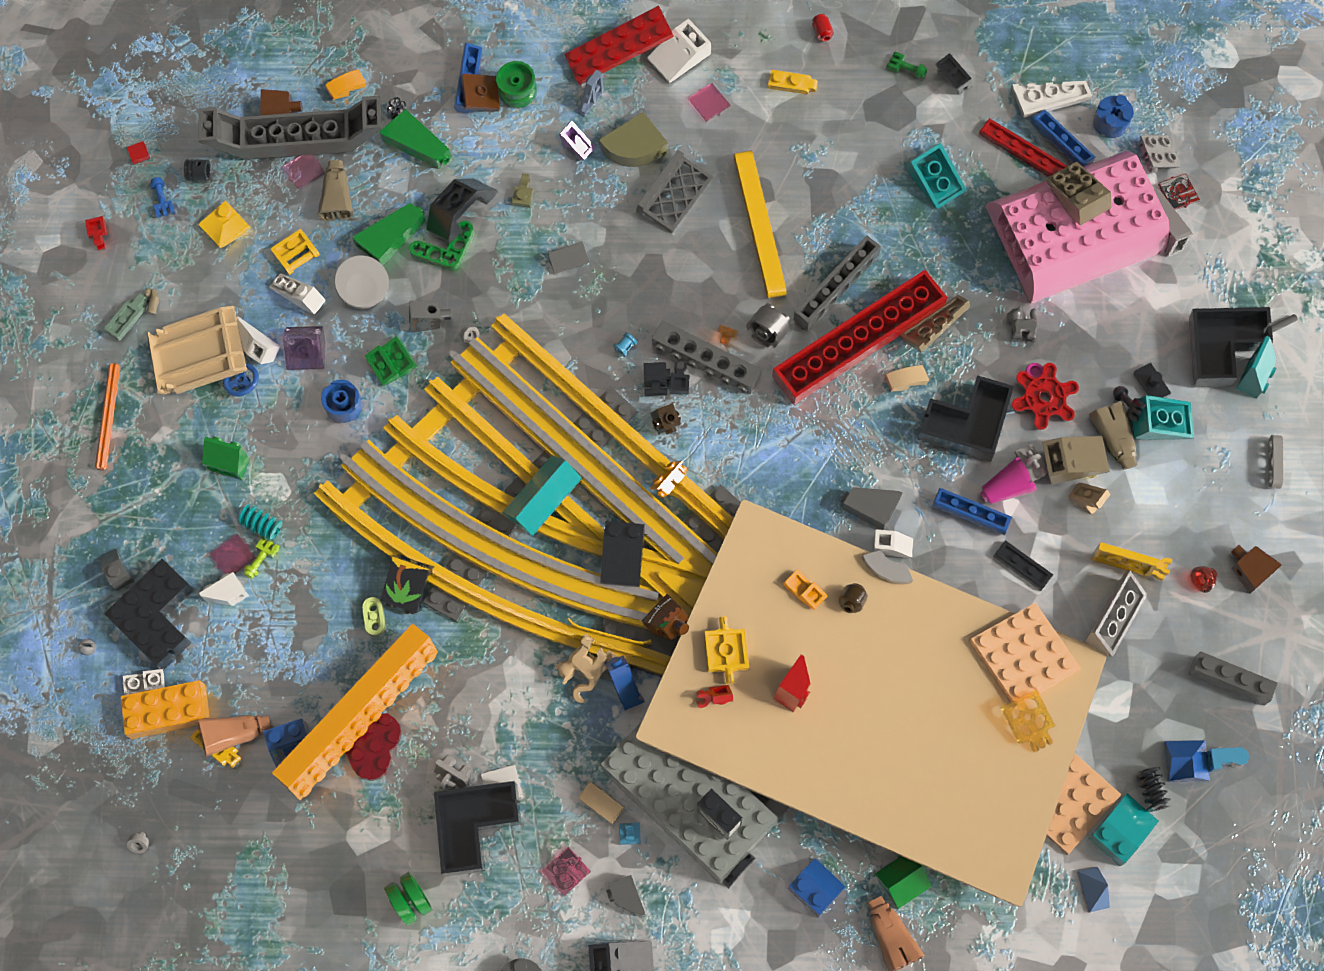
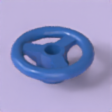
[223,363,259,397]

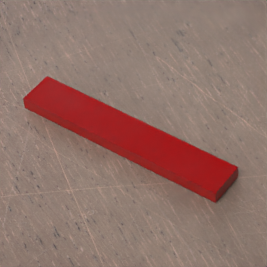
[979,118,1068,177]

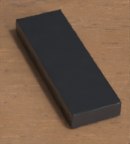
[993,540,1054,591]

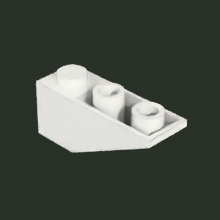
[269,273,326,314]
[237,317,280,364]

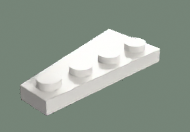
[1011,81,1092,118]

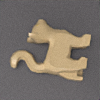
[556,634,617,703]

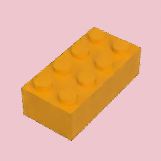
[121,680,210,739]

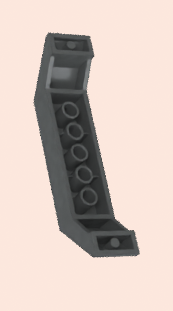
[198,95,382,159]

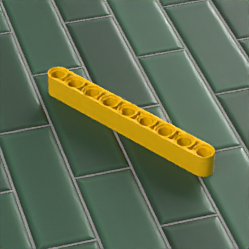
[734,150,786,299]

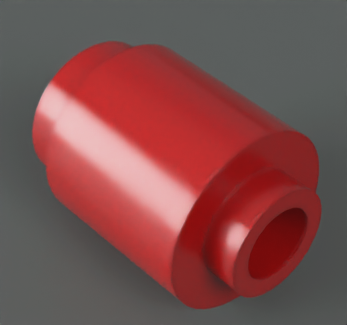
[812,14,834,42]

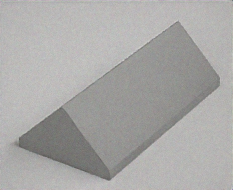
[1085,570,1147,657]

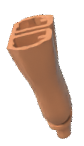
[197,715,271,757]
[867,896,925,971]

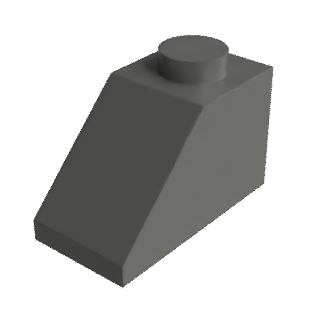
[99,549,134,591]
[606,875,646,918]

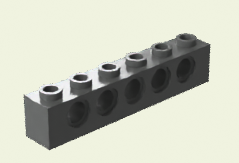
[793,235,881,332]
[652,320,762,394]

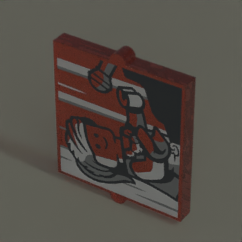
[1158,173,1200,210]

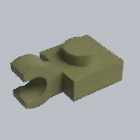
[512,174,533,208]

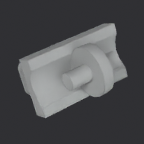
[1014,443,1048,482]
[434,755,471,790]

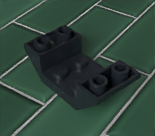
[426,178,498,243]

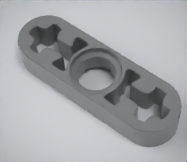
[1268,435,1283,489]

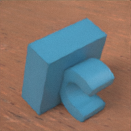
[619,822,641,845]

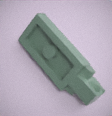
[104,293,149,341]

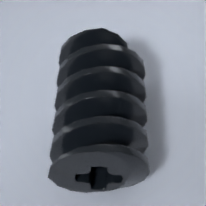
[1136,767,1172,812]

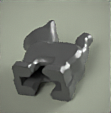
[1006,306,1038,343]

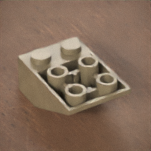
[1046,162,1112,226]
[1042,436,1110,485]

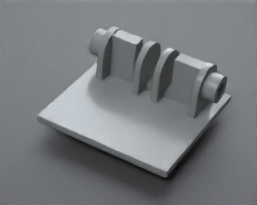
[1138,135,1180,173]

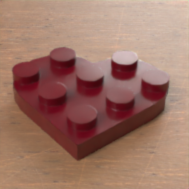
[345,713,402,781]

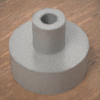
[460,325,480,345]
[127,832,149,854]

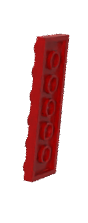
[564,5,674,86]

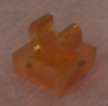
[717,325,739,345]

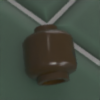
[839,583,868,613]

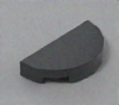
[724,854,756,889]

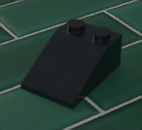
[600,521,645,587]

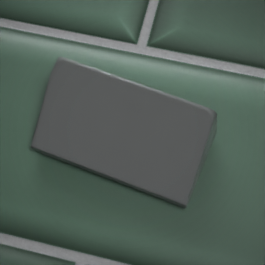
[548,242,589,274]

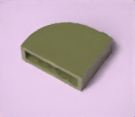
[599,112,668,167]

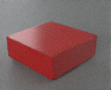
[127,141,150,165]

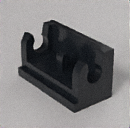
[935,53,972,94]

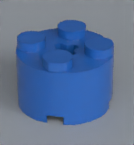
[1093,95,1134,138]
[321,380,363,423]

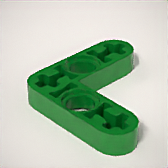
[409,221,474,271]

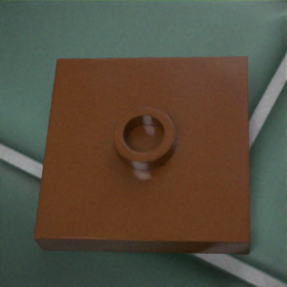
[461,74,500,111]

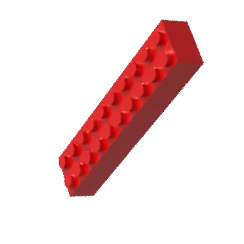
[772,270,948,405]

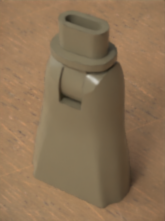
[318,160,353,221]
[1089,401,1138,470]

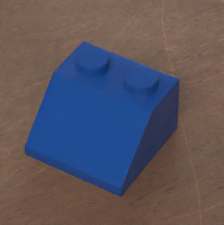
[788,858,846,917]

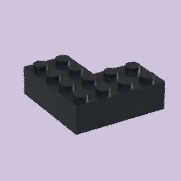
[1189,307,1273,387]
[917,375,1014,462]
[104,559,194,671]
[434,781,522,877]

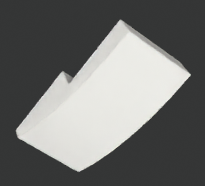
[123,669,165,695]

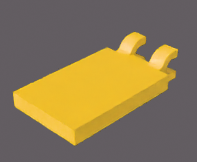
[1091,542,1172,581]

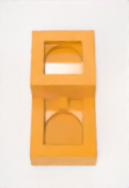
[325,69,366,100]
[783,569,828,610]

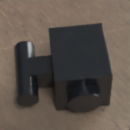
[643,362,670,396]

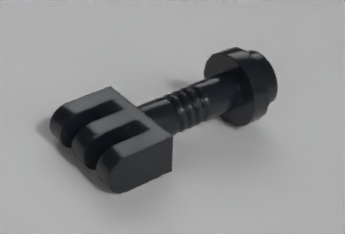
[1113,386,1146,421]

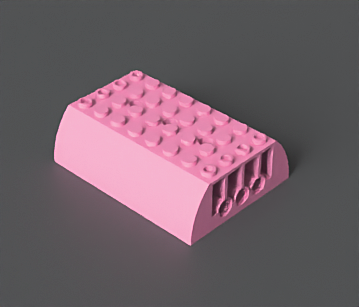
[985,151,1169,303]

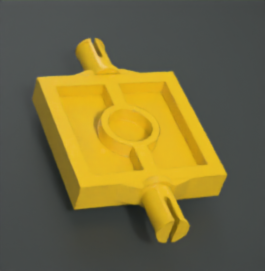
[704,616,749,684]

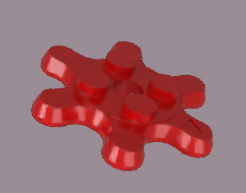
[1012,363,1079,430]

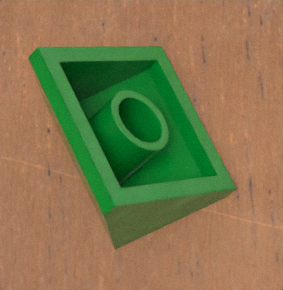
[874,856,932,909]

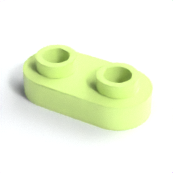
[362,597,386,637]

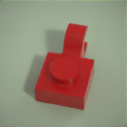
[85,216,108,250]
[696,685,733,708]

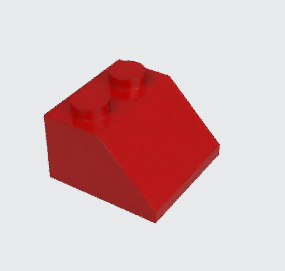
[773,654,811,712]

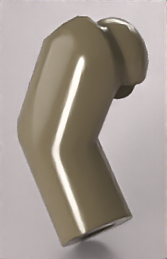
[144,288,159,314]

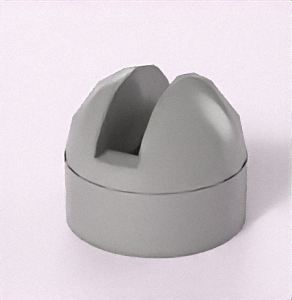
[79,639,96,656]

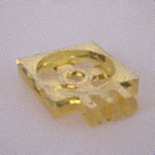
[1000,689,1055,752]

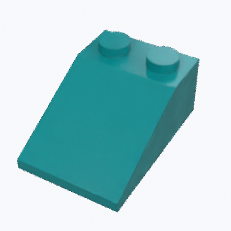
[904,143,967,209]
[1236,336,1277,398]
[1132,395,1194,440]
[1088,793,1159,866]

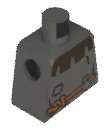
[409,301,451,333]

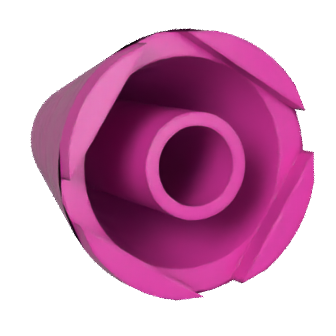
[980,457,1037,504]

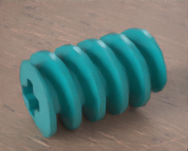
[238,504,283,540]

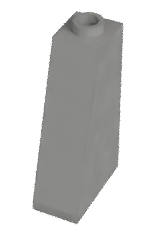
[1154,187,1193,257]

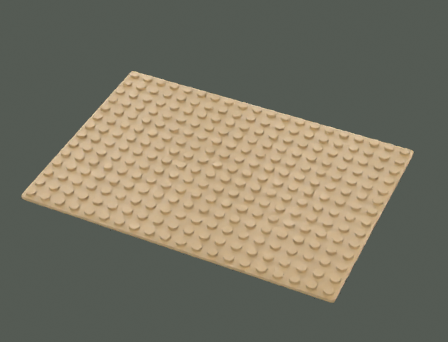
[636,500,1107,907]

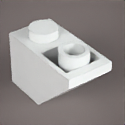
[873,529,913,558]
[199,572,249,606]

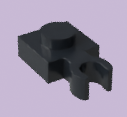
[670,362,690,395]

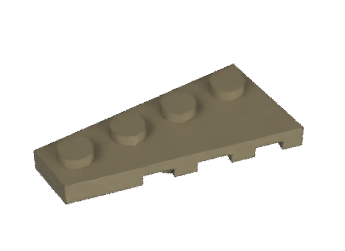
[900,295,970,353]

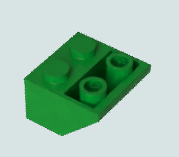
[202,436,250,480]

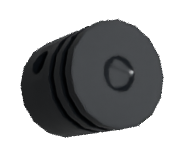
[184,159,211,181]

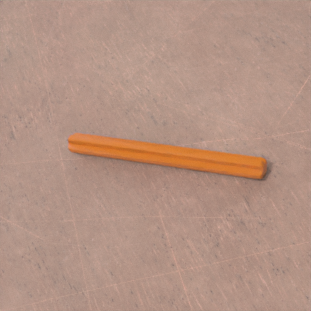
[95,363,120,470]

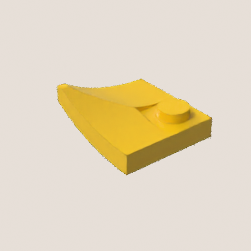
[198,200,251,248]

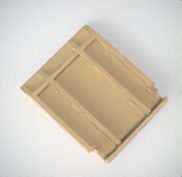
[147,306,247,395]

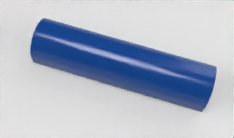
[454,42,482,113]
[1031,109,1096,167]
[932,488,1012,536]

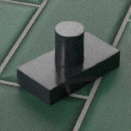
[1133,362,1171,398]

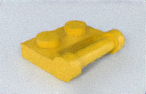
[270,229,320,275]

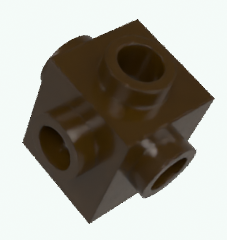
[650,403,681,435]

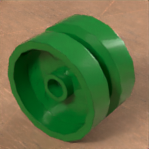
[496,61,537,108]
[384,871,433,926]

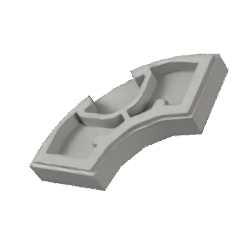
[862,550,913,584]

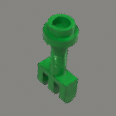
[886,52,927,79]

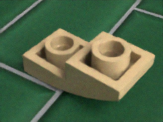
[885,365,929,392]
[578,781,625,824]

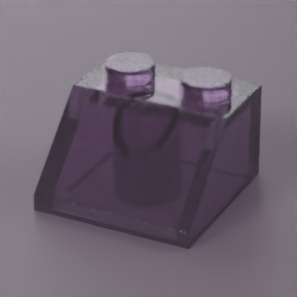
[282,326,325,370]

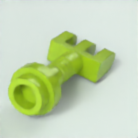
[243,537,280,579]

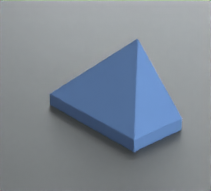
[1077,867,1110,913]

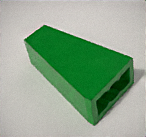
[379,109,452,169]
[352,203,426,265]

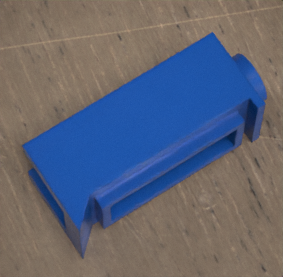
[605,655,645,711]

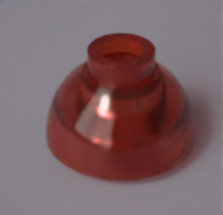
[1190,566,1217,593]

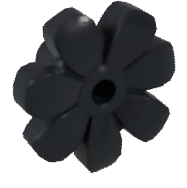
[387,97,406,119]

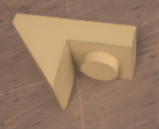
[1068,482,1111,514]

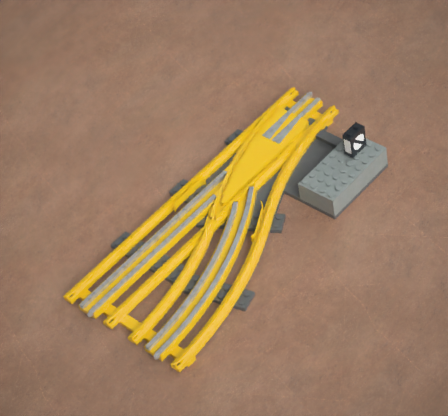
[314,314,791,885]

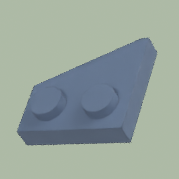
[579,70,604,117]

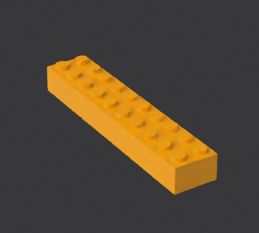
[272,623,438,800]

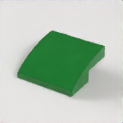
[365,336,418,386]

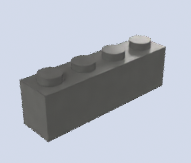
[1188,651,1278,706]

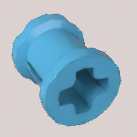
[613,332,637,357]

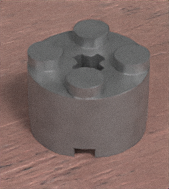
[746,303,790,348]

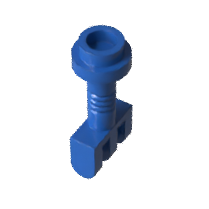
[150,177,175,218]

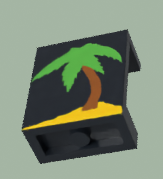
[380,554,435,614]

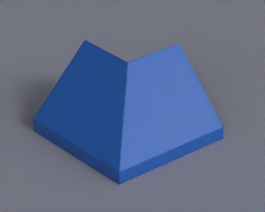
[1164,740,1210,782]

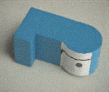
[1207,747,1249,772]

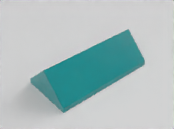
[502,455,582,537]

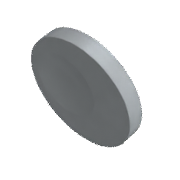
[334,255,389,309]

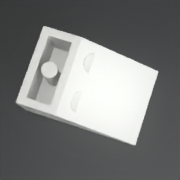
[647,19,711,83]

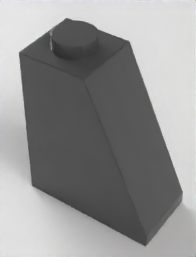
[841,487,903,530]

